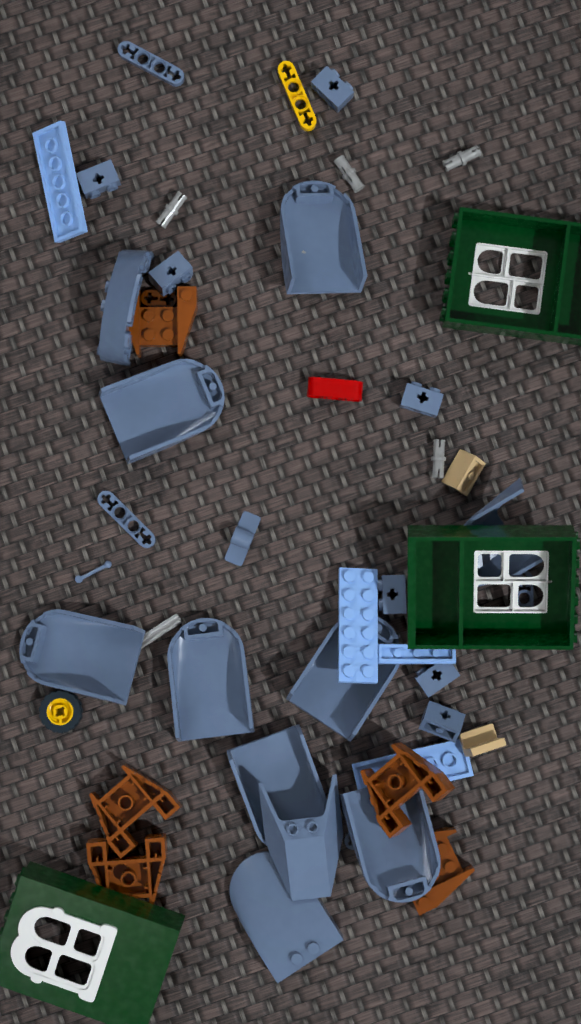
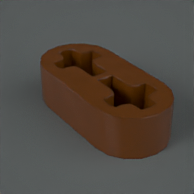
[141,290,177,307]

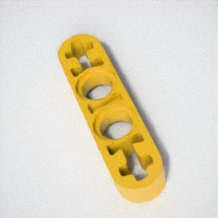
[278,61,316,131]

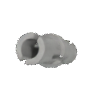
[442,145,481,172]
[334,155,365,193]
[155,191,187,229]
[431,439,446,479]

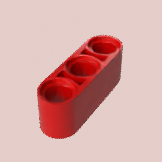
[307,377,363,402]

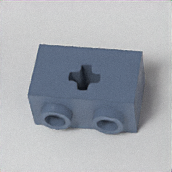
[311,66,354,113]
[76,159,121,199]
[148,251,193,297]
[400,381,444,418]
[378,575,407,614]
[414,664,460,698]
[419,700,466,743]

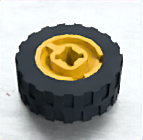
[39,690,83,733]

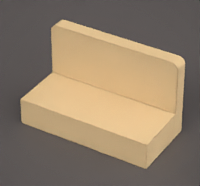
[442,449,486,496]
[459,724,506,757]

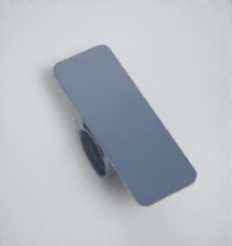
[225,511,261,566]

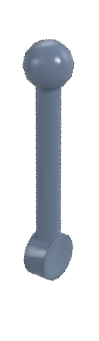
[75,561,112,583]

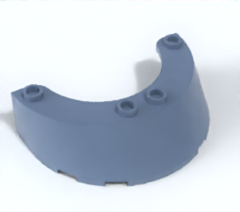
[97,249,154,367]

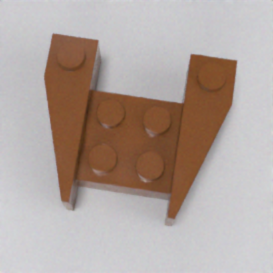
[129,286,198,358]
[360,742,455,838]
[89,764,182,859]
[413,827,475,916]
[86,833,167,904]

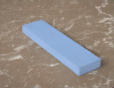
[378,644,456,664]

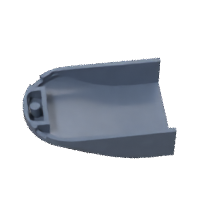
[280,181,367,294]
[98,359,225,465]
[19,609,146,706]
[286,617,400,742]
[167,618,255,742]
[227,724,327,846]
[339,788,441,903]
[229,851,344,983]

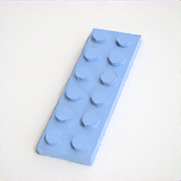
[32,121,88,243]
[338,567,378,684]
[352,738,474,790]

